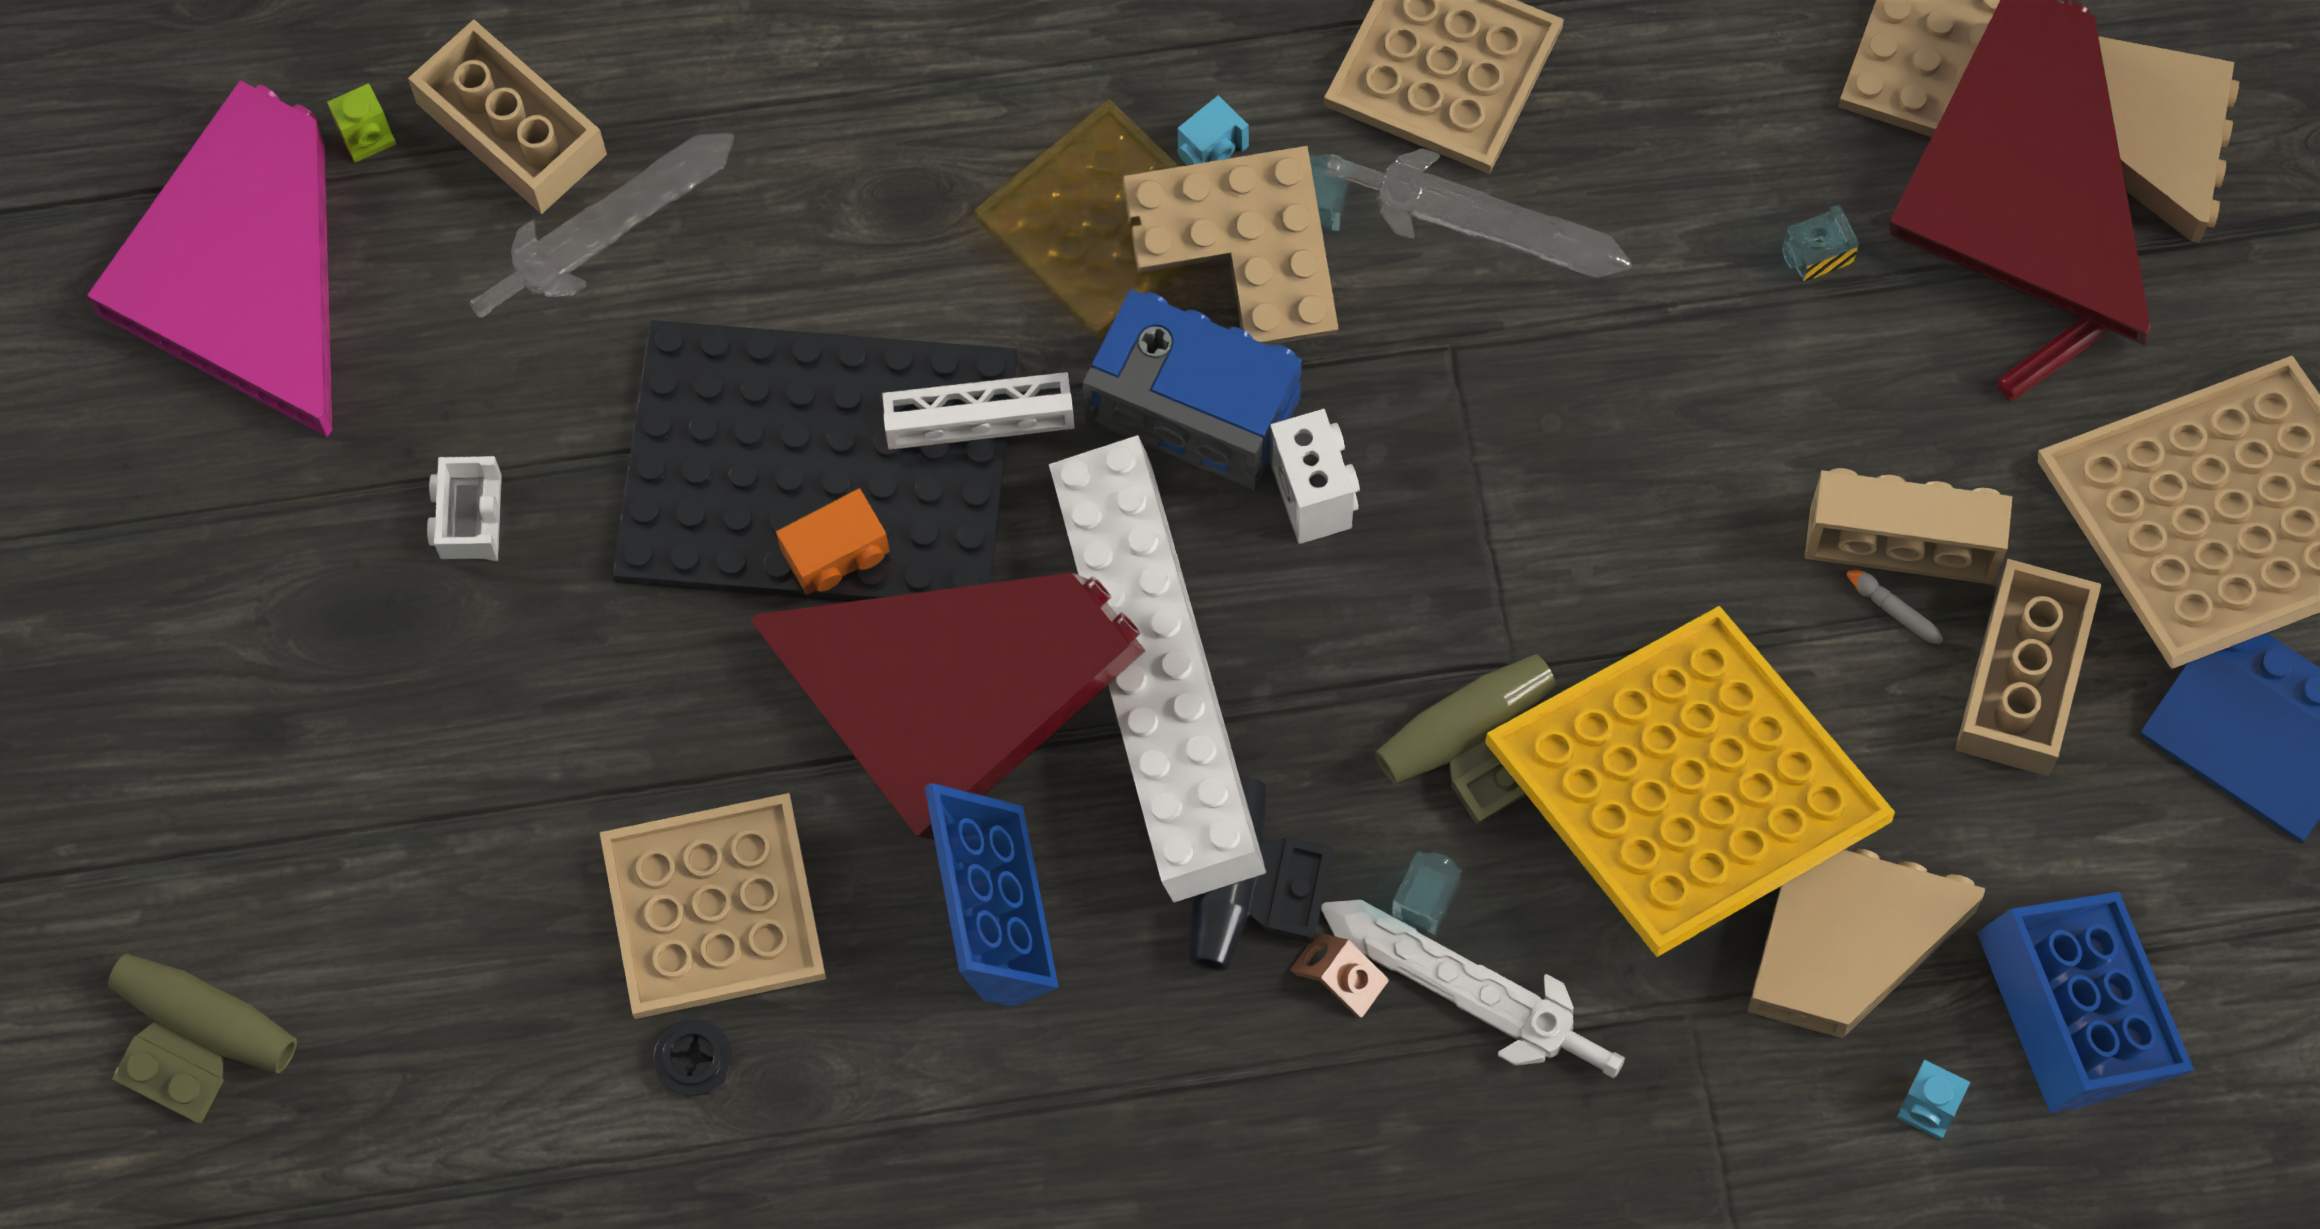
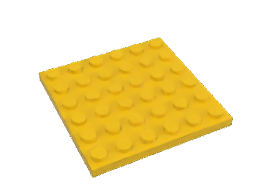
[1485,606,1895,957]

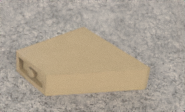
[2099,36,2239,243]
[1747,848,1985,1038]

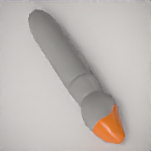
[1847,569,1943,644]

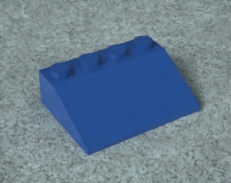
[2139,633,2320,844]
[924,783,1059,1007]
[1977,892,2194,1113]

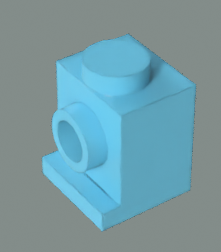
[1177,95,1249,165]
[1897,1060,1970,1140]

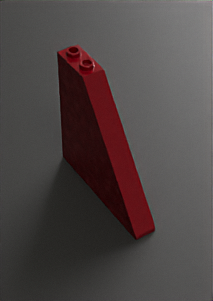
[1890,0,2150,346]
[751,573,1146,840]

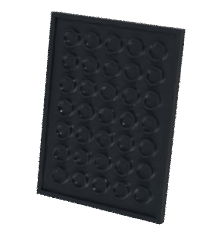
[613,320,1018,602]

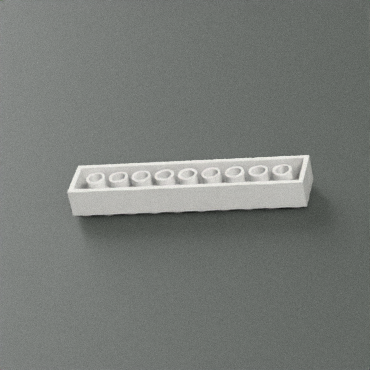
[1049,435,1266,902]

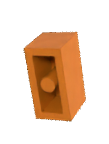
[776,488,890,595]

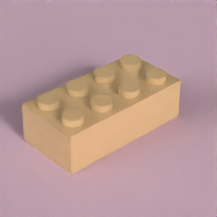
[408,19,607,214]
[1805,468,2013,585]
[1955,559,2101,776]

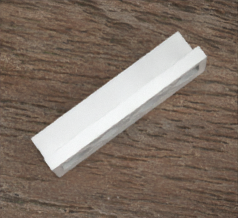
[882,372,1074,450]

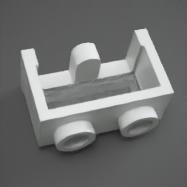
[427,456,502,561]

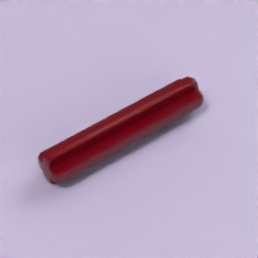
[1997,318,2110,401]

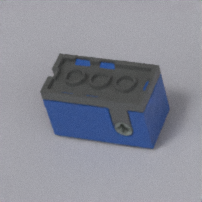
[1083,289,1302,491]

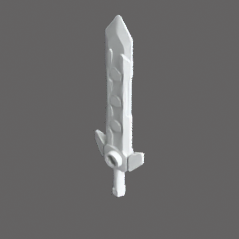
[1321,900,1625,1078]

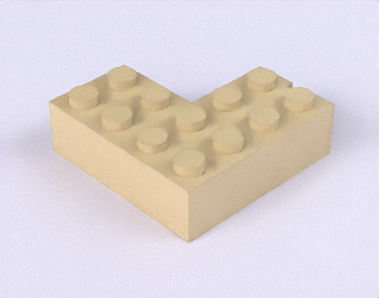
[1123,146,1339,345]

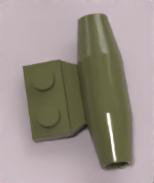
[1375,654,1556,825]
[108,953,297,1124]

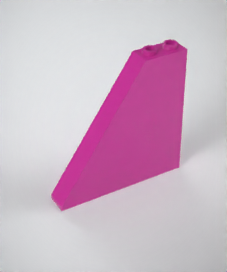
[87,80,332,437]

